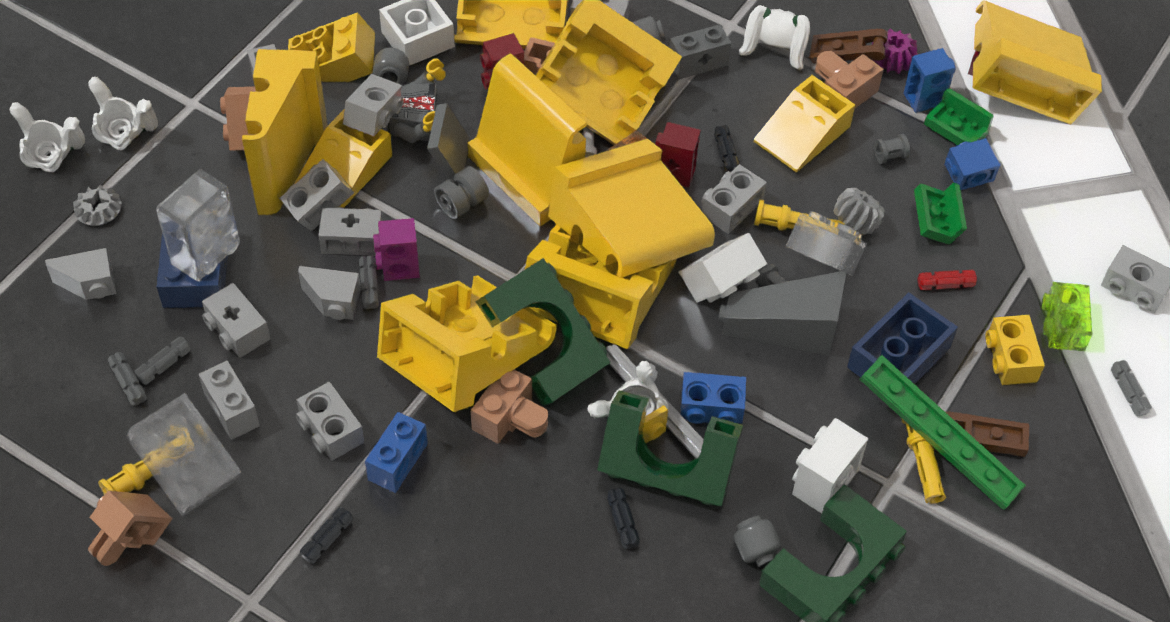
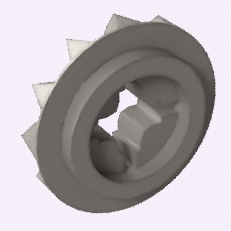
[73,185,121,226]

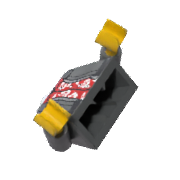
[389,59,446,143]

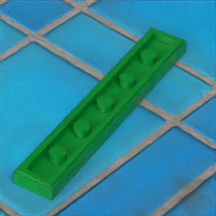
[859,355,1026,510]

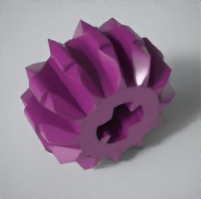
[872,28,918,74]

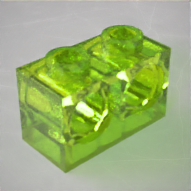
[1042,282,1093,351]

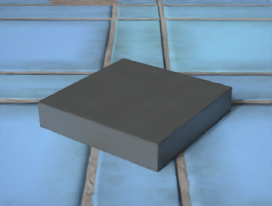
[427,103,471,180]

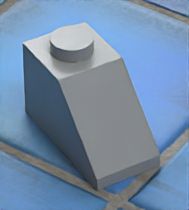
[45,248,116,300]
[298,266,361,320]

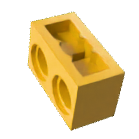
[985,315,1045,385]

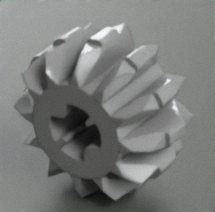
[833,188,885,234]

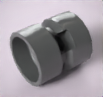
[434,166,489,219]

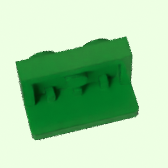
[924,88,994,145]
[914,183,967,245]

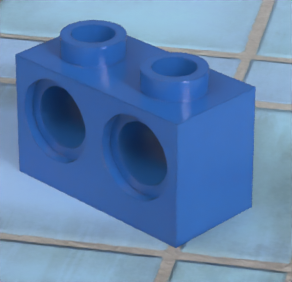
[903,48,956,113]
[680,372,746,425]
[365,412,428,493]

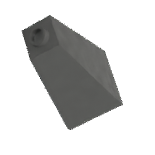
[718,271,846,356]

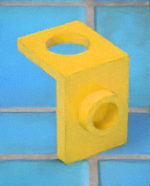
[643,405,668,443]

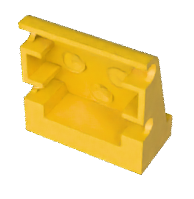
[454,0,569,49]
[535,0,682,148]
[972,0,1102,125]
[242,49,328,215]
[467,53,587,226]
[548,139,715,278]
[525,224,677,349]
[377,275,557,412]

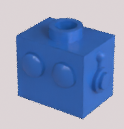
[944,138,1001,190]

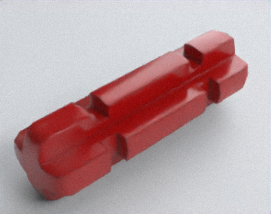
[917,270,977,290]

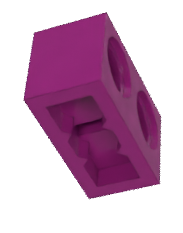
[373,218,420,281]

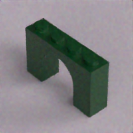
[475,258,611,406]
[597,390,743,506]
[759,484,907,622]

